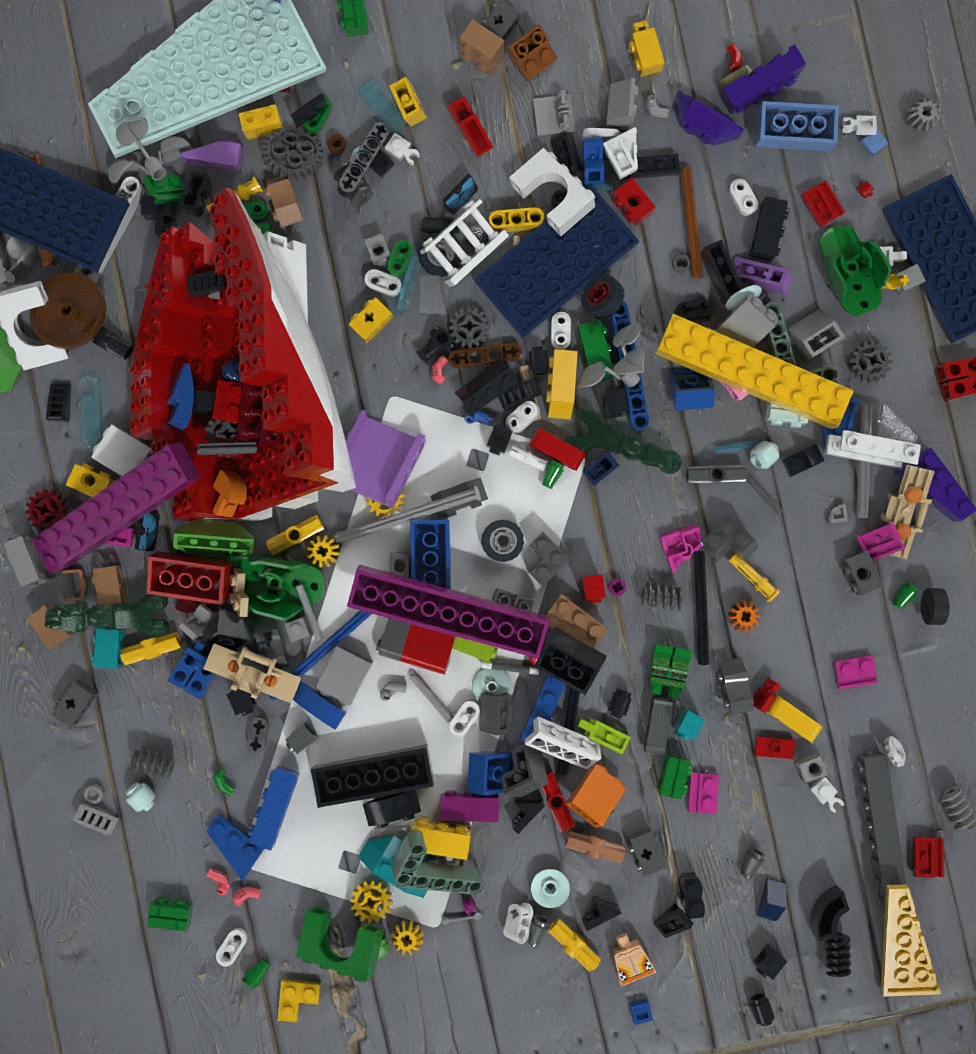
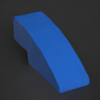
[167,363,194,430]
[293,681,347,730]

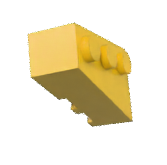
[546,349,577,420]

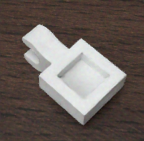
[880,246,907,267]

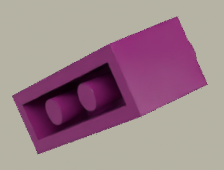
[440,790,499,822]

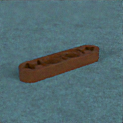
[448,343,522,369]

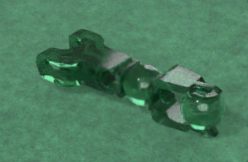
[565,409,682,474]
[44,594,169,636]

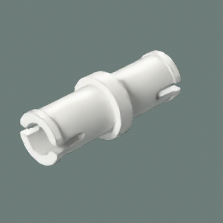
[508,445,548,471]

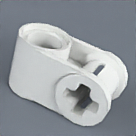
[503,903,533,944]

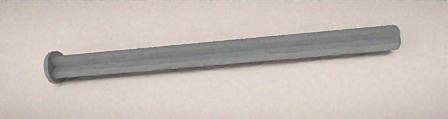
[334,485,481,544]

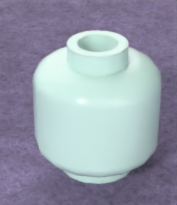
[750,441,779,469]
[126,782,155,812]

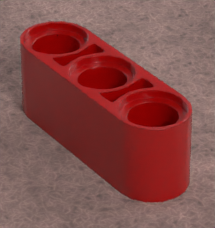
[528,428,586,471]

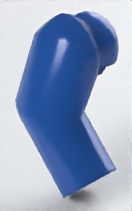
[464,409,494,426]

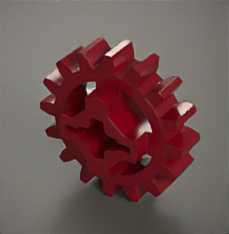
[25,489,69,531]

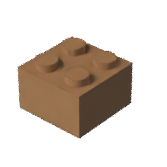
[459,19,504,75]

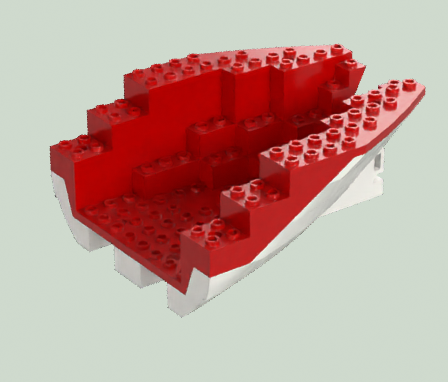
[129,188,356,522]

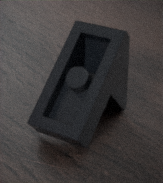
[781,444,825,477]
[512,800,545,834]
[582,896,622,931]
[653,904,694,938]

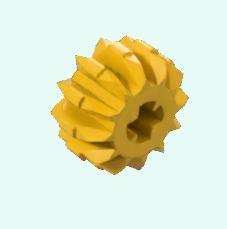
[307,535,340,568]
[391,921,423,956]

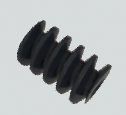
[825,932,851,977]

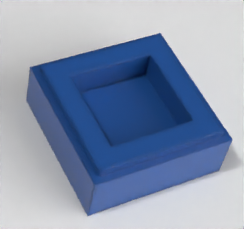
[629,999,653,1025]

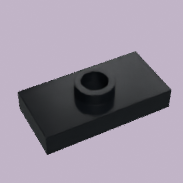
[290,94,328,128]

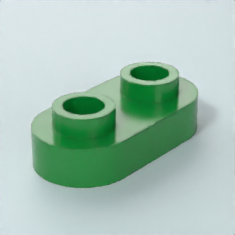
[304,96,332,133]
[242,201,269,223]
[388,240,413,277]

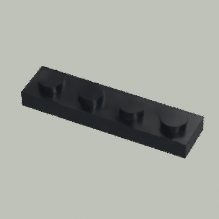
[603,154,680,181]

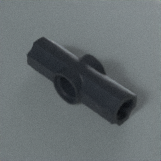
[92,326,134,360]

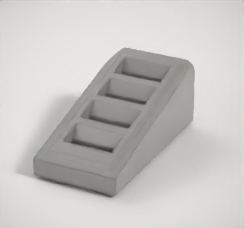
[73,801,120,836]

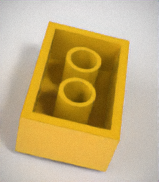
[411,817,471,860]

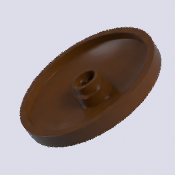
[30,273,106,349]

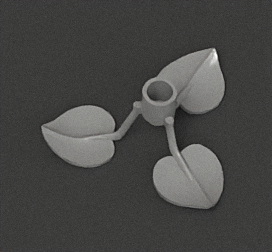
[108,119,193,190]
[0,236,37,291]
[577,323,645,389]

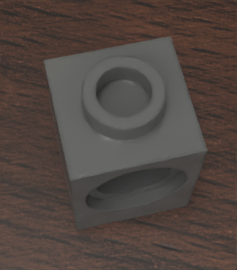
[285,722,318,754]

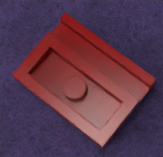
[801,180,845,228]
[212,379,244,424]
[913,836,944,878]

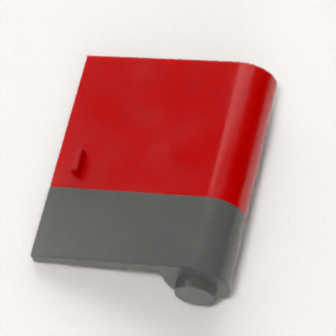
[376,618,456,675]

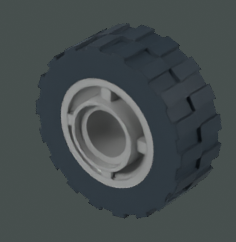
[419,233,461,278]
[481,520,524,562]

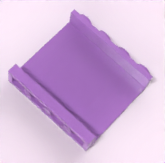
[345,410,426,509]

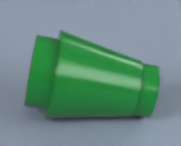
[542,459,565,489]
[892,581,919,610]
[242,958,271,989]

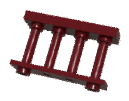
[235,383,281,447]

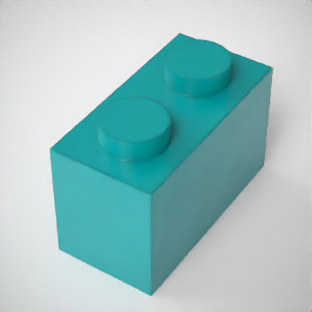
[91,628,125,669]
[671,706,706,741]

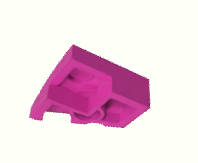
[659,524,702,573]

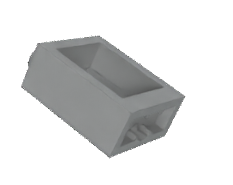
[4,534,54,587]

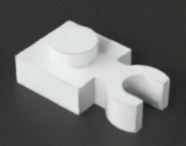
[842,116,877,135]
[384,133,420,166]
[809,776,844,813]

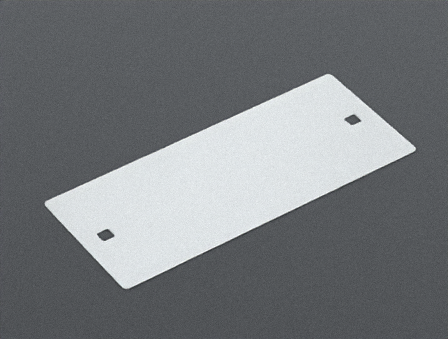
[251,396,585,927]

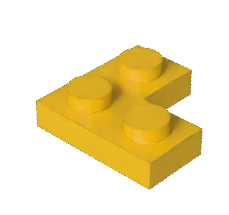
[277,979,321,1022]

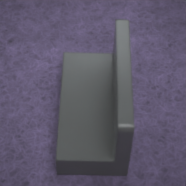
[479,693,511,736]

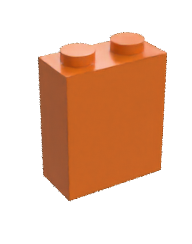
[565,764,627,828]

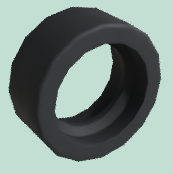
[921,588,950,625]

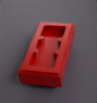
[754,736,795,759]

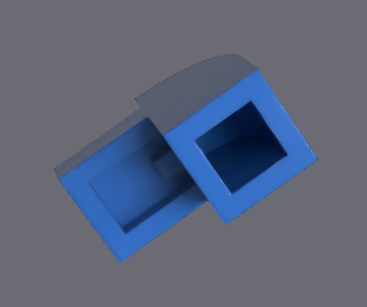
[582,137,604,185]

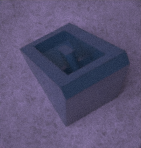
[582,451,620,486]
[757,878,786,921]

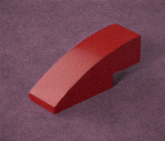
[446,96,494,157]

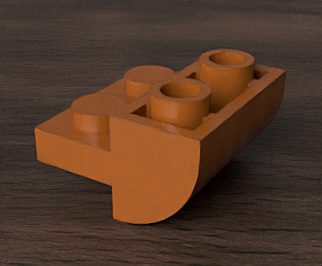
[507,24,558,82]

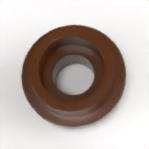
[327,135,346,154]

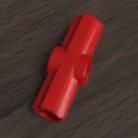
[541,771,575,832]

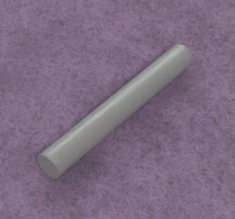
[295,584,323,640]
[410,674,453,722]

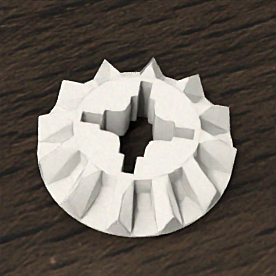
[884,736,905,767]

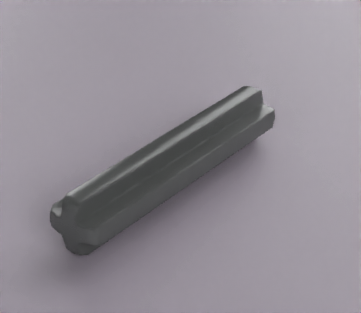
[197,441,257,455]

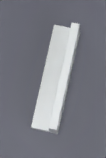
[525,717,601,770]

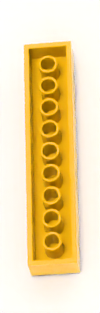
[655,314,854,429]

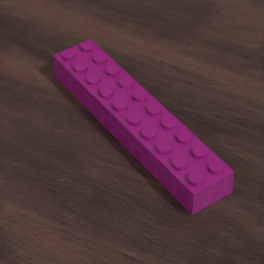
[31,443,201,574]
[347,564,550,659]

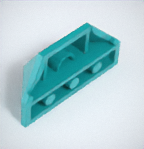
[358,835,429,898]

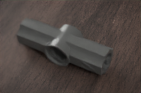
[686,465,747,483]

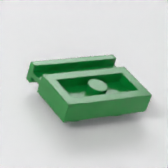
[143,173,185,204]

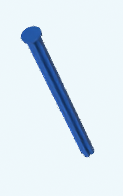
[268,611,371,700]

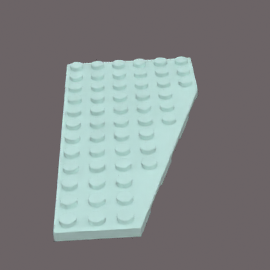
[88,0,326,158]

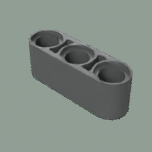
[644,696,673,755]

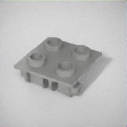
[533,91,575,136]

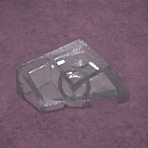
[877,404,917,444]

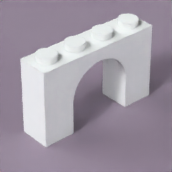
[509,148,595,236]
[0,281,72,370]

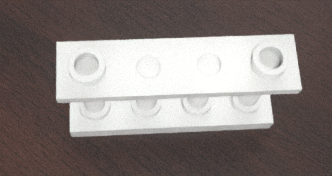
[420,199,509,287]
[824,430,921,468]

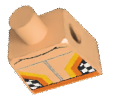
[612,933,656,986]

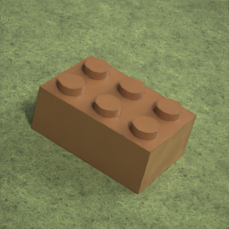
[544,594,608,648]

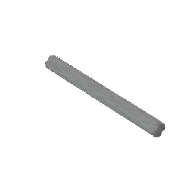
[856,405,872,519]

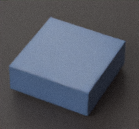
[860,129,888,157]

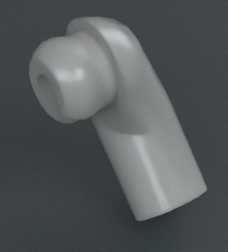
[644,95,669,118]

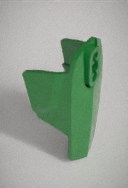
[218,555,325,621]

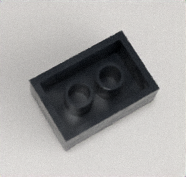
[534,627,607,696]

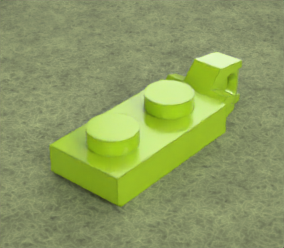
[577,718,631,755]

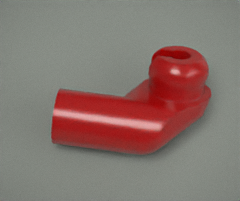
[726,43,743,72]

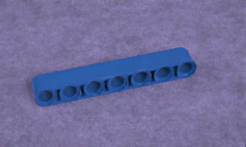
[609,301,649,432]

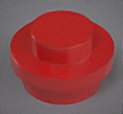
[856,181,874,199]

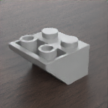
[605,78,638,131]
[787,309,845,362]

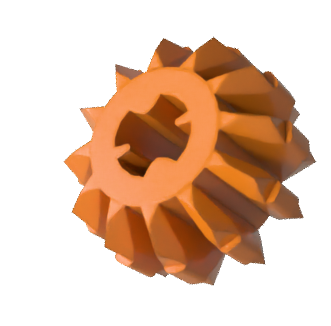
[727,600,761,633]

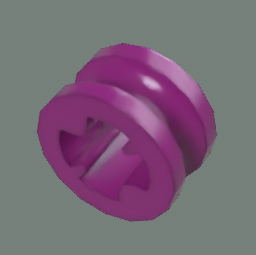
[608,579,626,596]
[462,895,478,916]

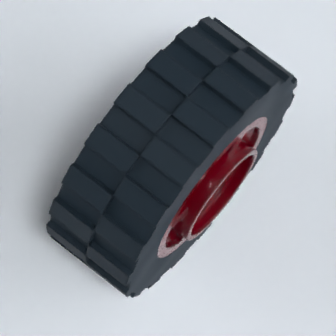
[581,275,625,320]

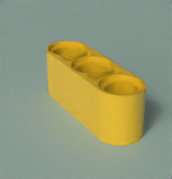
[489,207,544,232]
[767,695,823,743]

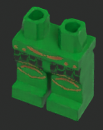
[648,643,693,699]

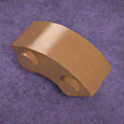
[264,175,303,227]

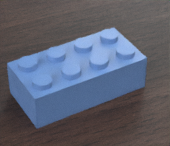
[755,101,839,152]

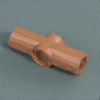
[565,830,626,863]

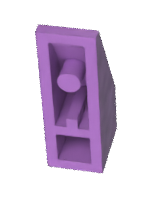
[180,140,244,172]
[733,257,794,296]

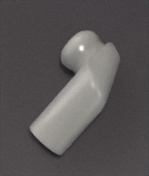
[380,682,407,701]

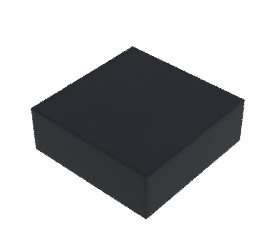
[370,150,394,178]

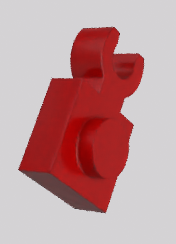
[753,677,781,713]

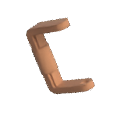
[62,569,87,601]

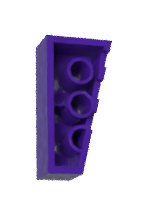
[720,44,806,115]
[893,447,976,522]

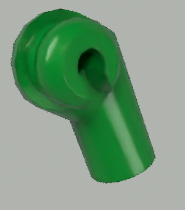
[212,769,235,796]

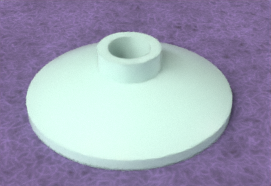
[726,285,762,311]
[473,668,511,702]
[531,869,570,908]

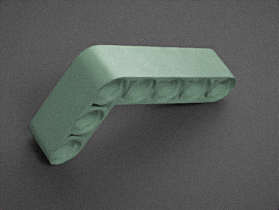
[765,302,838,382]
[391,830,485,894]

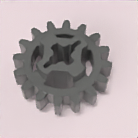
[449,306,490,348]
[849,340,893,383]
[204,420,247,458]

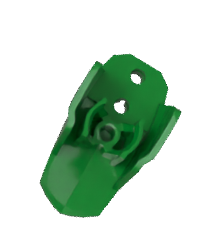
[819,226,892,316]

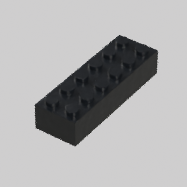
[311,744,435,808]

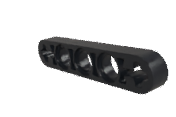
[337,122,390,197]

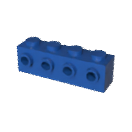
[248,765,300,851]

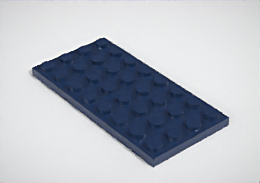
[0,148,130,273]
[882,174,976,343]
[474,184,640,339]

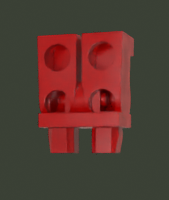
[936,357,976,402]

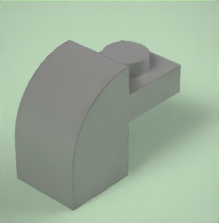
[179,602,224,640]

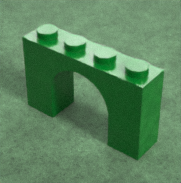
[296,907,384,982]

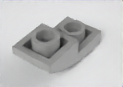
[492,588,535,611]

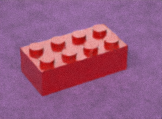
[146,551,232,605]

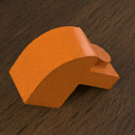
[213,470,247,517]

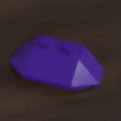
[674,91,744,146]

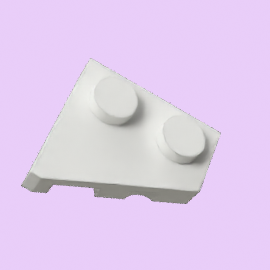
[603,127,638,179]

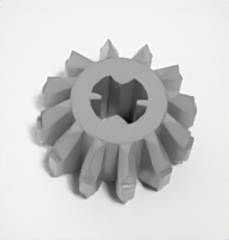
[906,97,941,132]

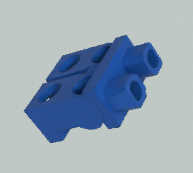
[167,640,216,699]

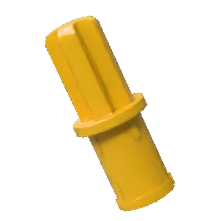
[881,274,909,290]

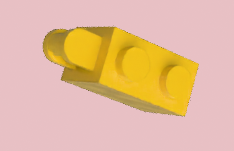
[629,20,665,77]

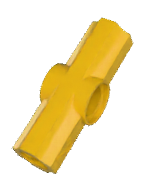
[265,515,325,556]
[120,632,182,665]
[548,918,601,972]

